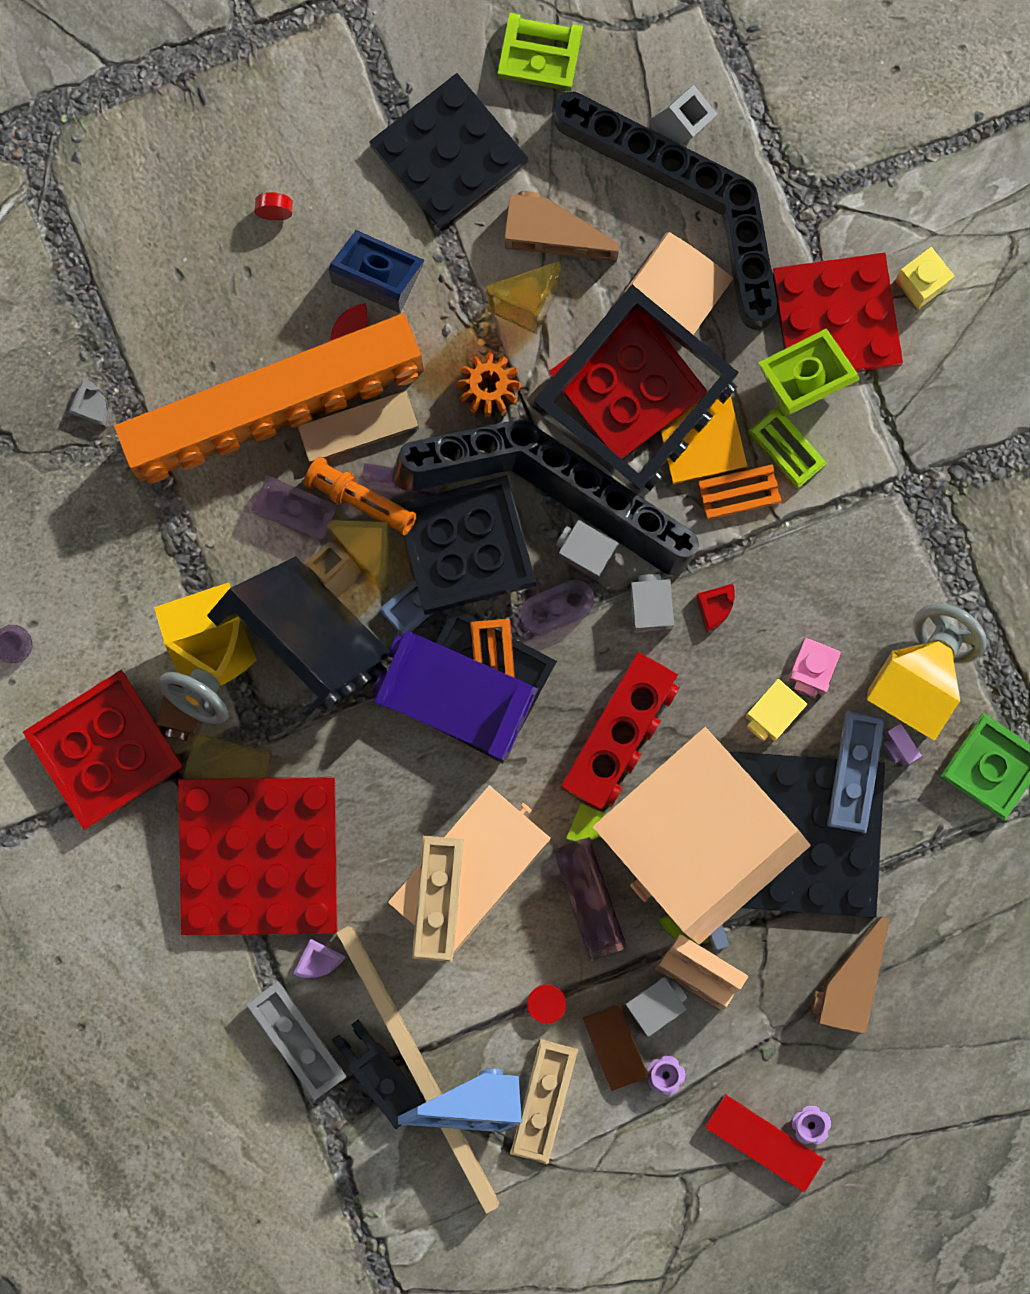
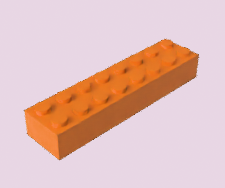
[114,313,424,484]

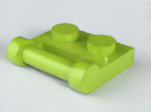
[498,12,583,92]

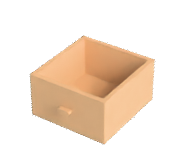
[593,727,811,944]
[388,785,551,954]

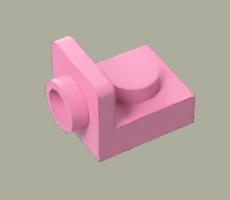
[787,638,841,698]

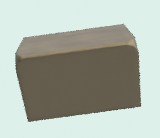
[304,539,363,597]

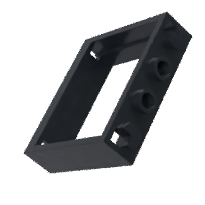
[532,284,739,494]

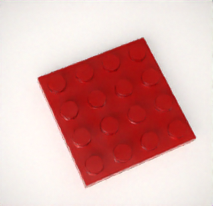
[178,776,338,935]

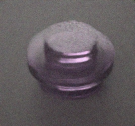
[0,625,33,664]

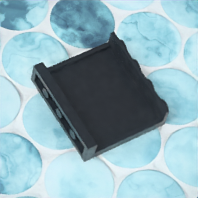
[206,556,390,718]

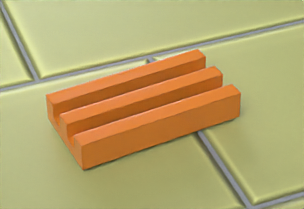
[698,464,782,520]
[470,619,515,678]

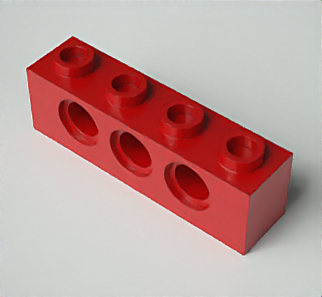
[560,652,680,811]

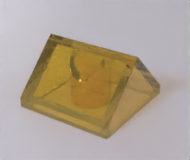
[486,261,561,335]
[326,520,390,593]

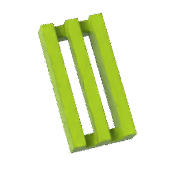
[747,407,827,490]

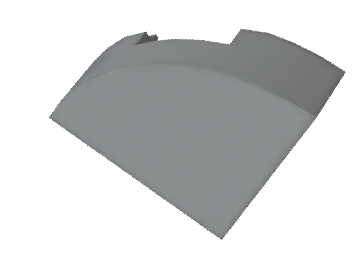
[69,378,109,428]

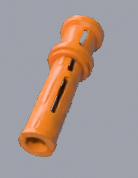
[304,457,416,535]

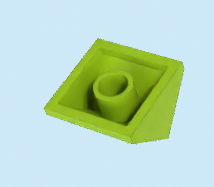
[758,328,860,416]

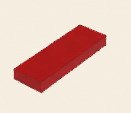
[704,1094,826,1193]

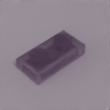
[252,475,338,542]

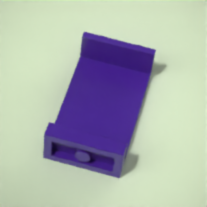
[373,630,538,760]

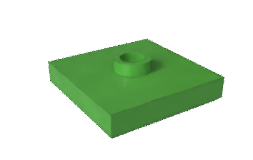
[939,713,1030,821]

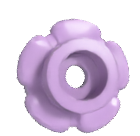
[647,1056,686,1095]
[792,1106,831,1144]

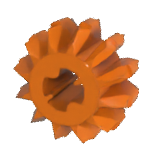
[456,352,521,419]

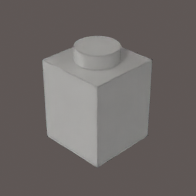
[650,85,718,145]
[556,520,618,581]
[630,574,674,633]
[624,977,688,1037]

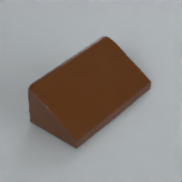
[583,1003,649,1091]

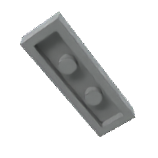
[246,981,347,1100]

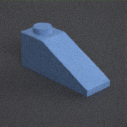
[398,1069,522,1132]

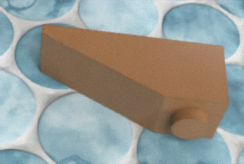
[505,191,619,261]
[811,916,890,1034]

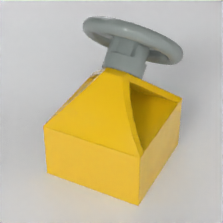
[154,582,257,725]
[867,604,987,741]

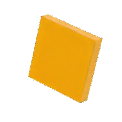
[660,396,747,485]

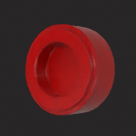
[254,192,293,221]
[527,984,566,1024]

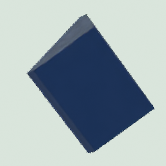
[329,230,424,314]

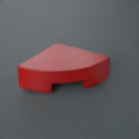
[330,303,368,341]
[696,584,735,632]

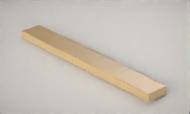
[336,926,499,1214]

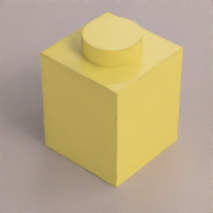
[895,247,955,310]
[745,679,807,742]

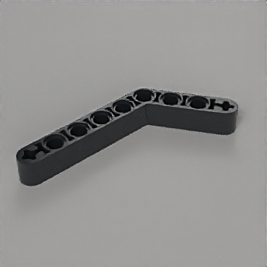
[554,91,777,330]
[391,419,699,575]

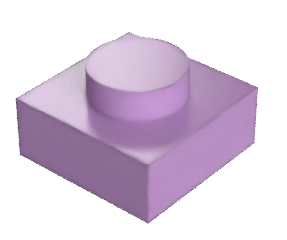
[883,723,922,767]

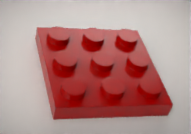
[772,252,903,372]
[548,308,708,460]
[23,669,184,831]

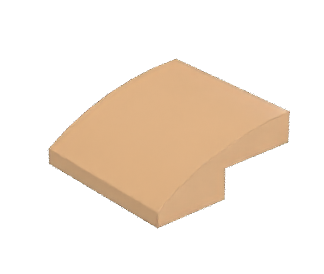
[624,232,733,335]
[655,934,748,1010]

